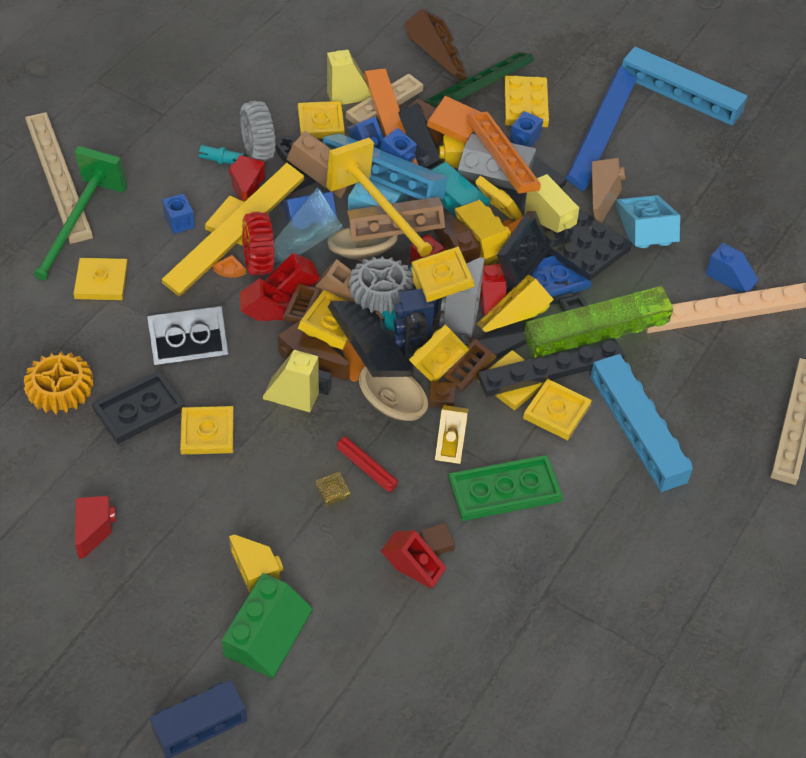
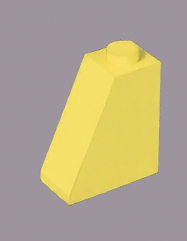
[327,50,371,105]
[524,174,579,233]
[263,350,319,412]

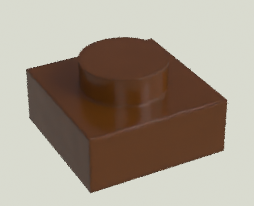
[429,381,456,408]

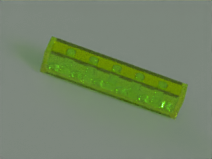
[524,286,673,358]

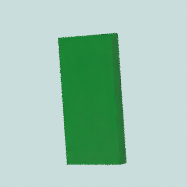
[448,455,563,521]

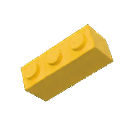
[455,200,511,259]

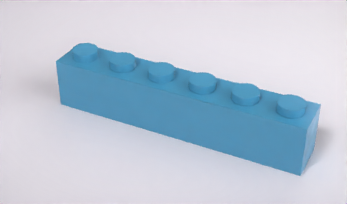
[622,47,748,126]
[323,133,448,200]
[590,354,693,492]

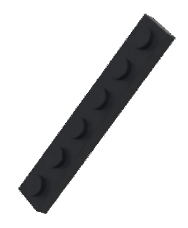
[478,337,625,397]

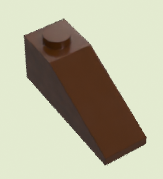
[433,214,480,264]
[278,320,350,381]

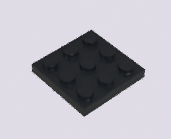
[544,209,632,281]

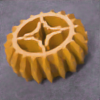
[24,351,94,415]

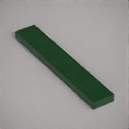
[424,52,534,108]

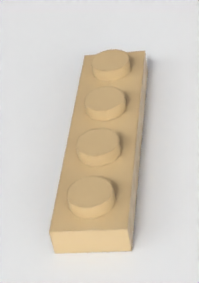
[346,74,423,124]

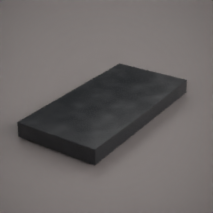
[327,301,414,377]

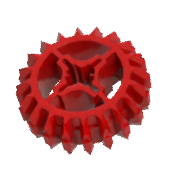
[242,211,275,276]

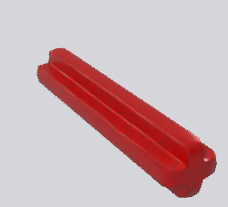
[337,437,398,492]

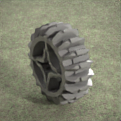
[239,101,276,161]
[349,255,415,314]

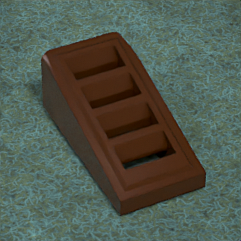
[283,284,321,323]
[444,338,497,392]

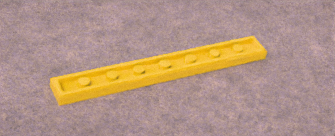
[162,163,304,297]

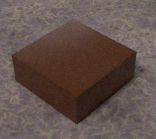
[420,523,455,555]

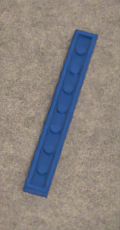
[565,66,637,191]

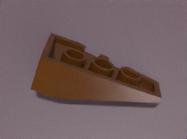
[404,9,468,80]

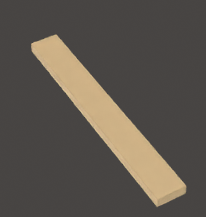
[25,112,93,244]

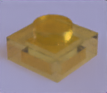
[315,472,350,506]

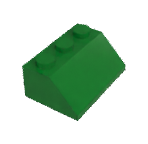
[221,573,313,679]

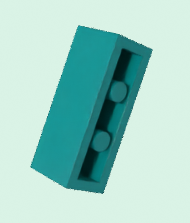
[431,162,490,218]

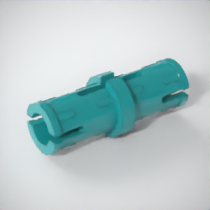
[199,145,246,165]

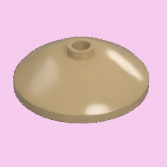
[328,228,398,262]
[359,366,428,421]

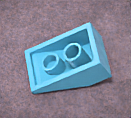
[348,179,410,210]
[615,195,680,248]

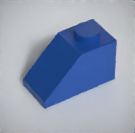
[347,117,383,149]
[706,243,758,293]

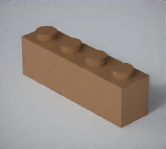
[347,197,445,242]

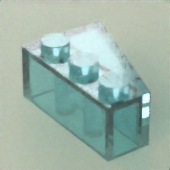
[274,187,343,266]

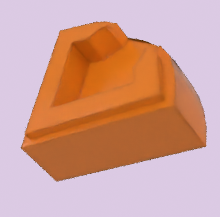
[213,255,246,278]

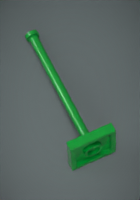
[33,146,128,281]

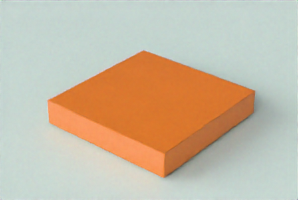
[427,96,480,144]

